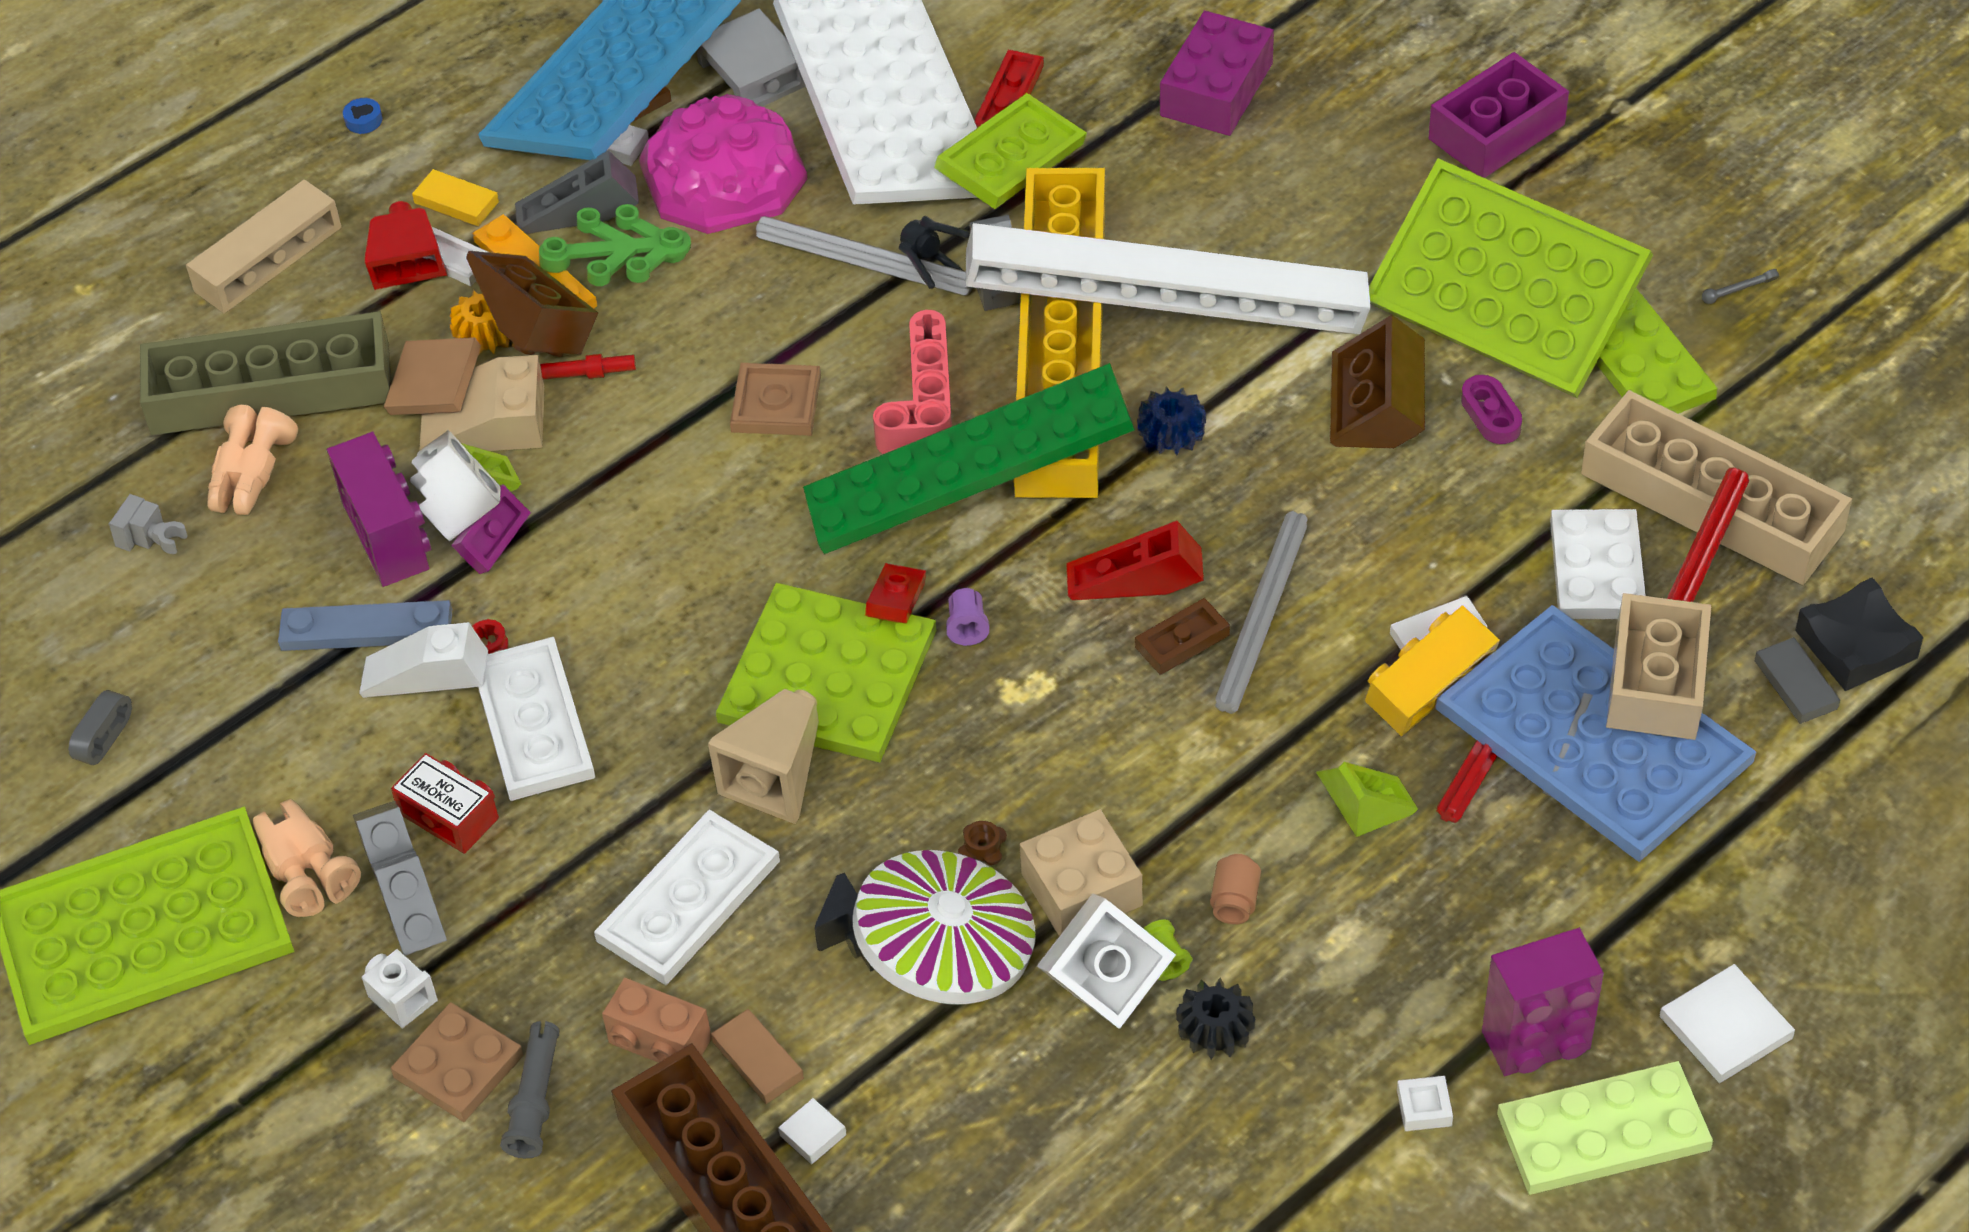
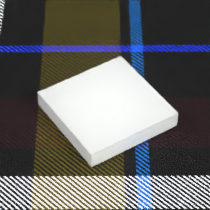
[1660,964,1795,1084]

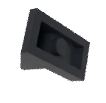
[814,872,875,972]

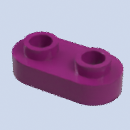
[1461,375,1522,444]

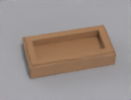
[711,1009,804,1104]

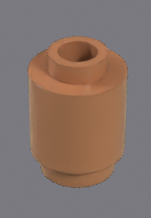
[1210,854,1261,924]

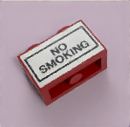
[391,753,499,854]

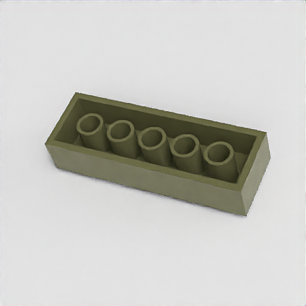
[140,311,391,435]

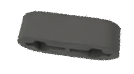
[68,690,132,765]

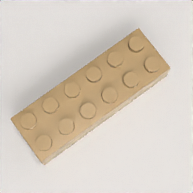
[1581,390,1852,585]

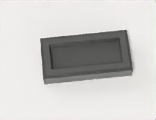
[1754,637,1840,724]

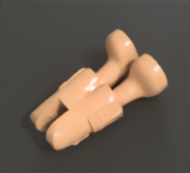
[207,405,298,515]
[253,799,361,917]

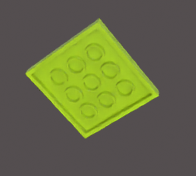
[716,583,937,763]

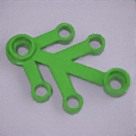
[539,204,691,286]

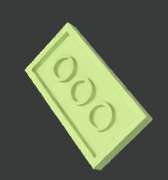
[1497,1061,1713,1195]

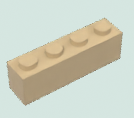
[186,179,342,314]

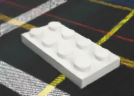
[478,637,595,801]
[594,810,780,985]

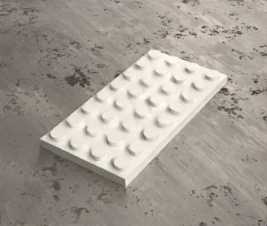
[773,0,977,204]

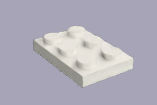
[1550,509,1646,619]

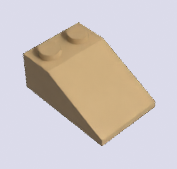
[419,355,544,451]

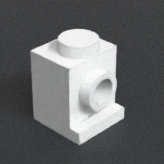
[362,949,438,1029]

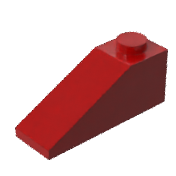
[1066,520,1204,600]

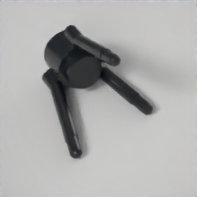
[899,216,970,289]

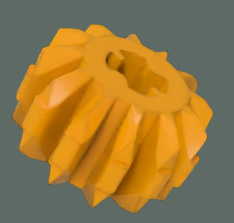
[450,289,510,355]

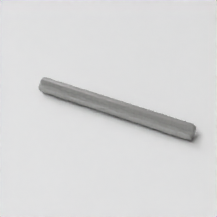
[756,216,973,296]
[1215,511,1308,714]

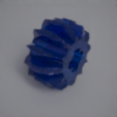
[1137,386,1206,456]

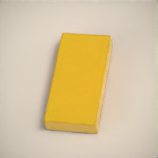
[412,169,499,227]

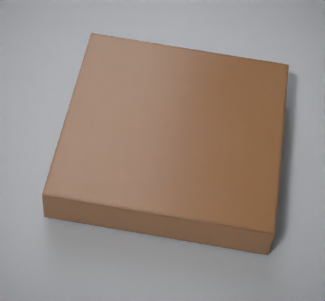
[384,337,481,415]
[730,363,821,436]

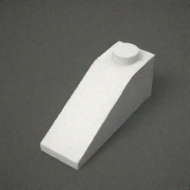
[360,622,488,698]

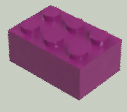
[1160,10,1274,136]
[1428,52,1569,178]
[326,431,432,587]
[1482,927,1604,1077]

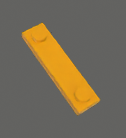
[472,214,597,309]

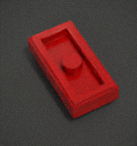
[865,563,926,623]

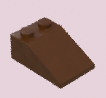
[466,251,599,357]

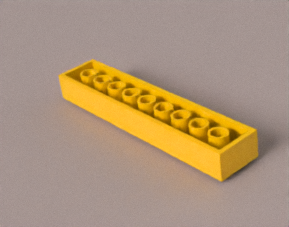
[1014,168,1105,498]

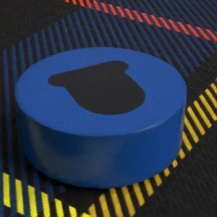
[343,98,383,134]

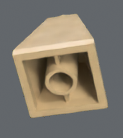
[708,689,819,824]

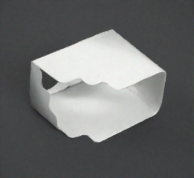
[410,430,500,541]

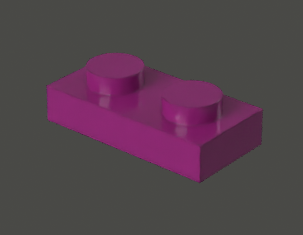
[451,484,531,574]

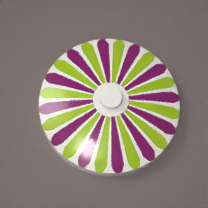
[853,850,1035,1004]

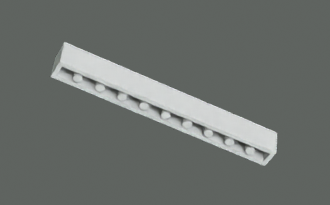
[966,223,1370,334]

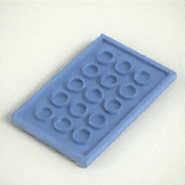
[1436,605,1756,862]

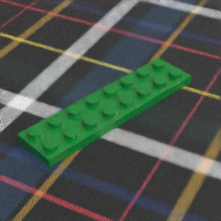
[803,363,1135,554]

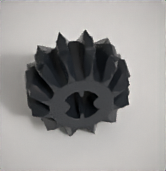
[1176,977,1255,1060]

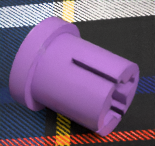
[946,588,989,645]

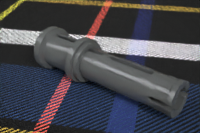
[500,1021,560,1159]

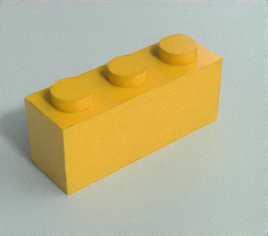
[1365,605,1500,737]

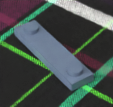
[278,600,452,651]

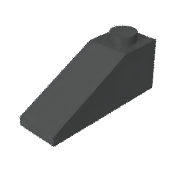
[515,150,639,234]

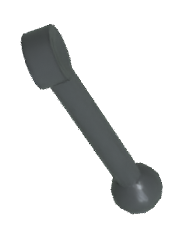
[1702,269,1779,304]

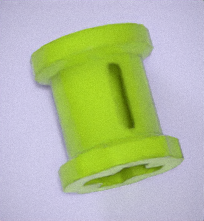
[1143,919,1193,981]

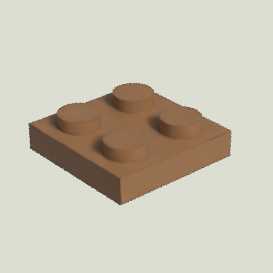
[390,1002,524,1122]

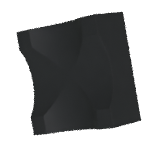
[1795,577,1924,691]

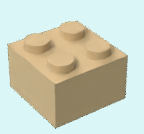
[1020,809,1143,936]

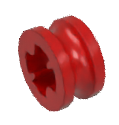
[472,619,509,654]

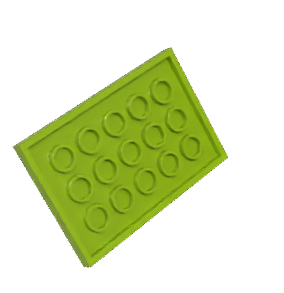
[1369,158,1653,398]
[0,806,295,1045]

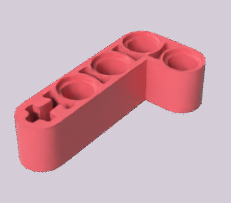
[873,310,952,454]

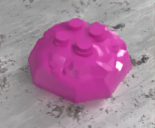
[639,94,808,234]

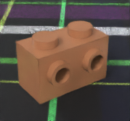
[602,977,712,1063]

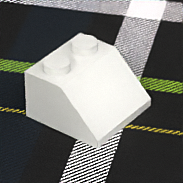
[1037,893,1176,1029]

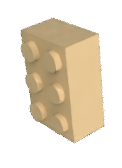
[1606,593,1711,740]

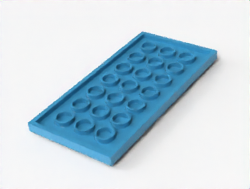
[478,0,741,160]

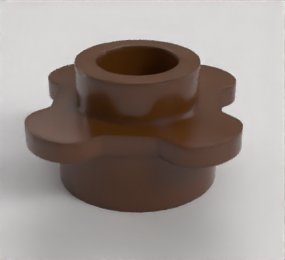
[958,821,1007,865]

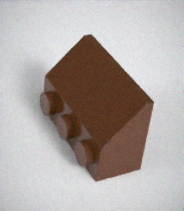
[1330,314,1425,449]

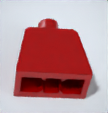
[365,201,447,290]

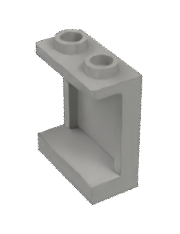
[697,8,806,107]

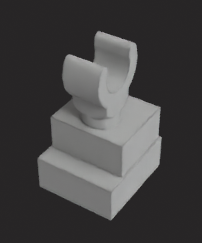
[109,494,188,554]

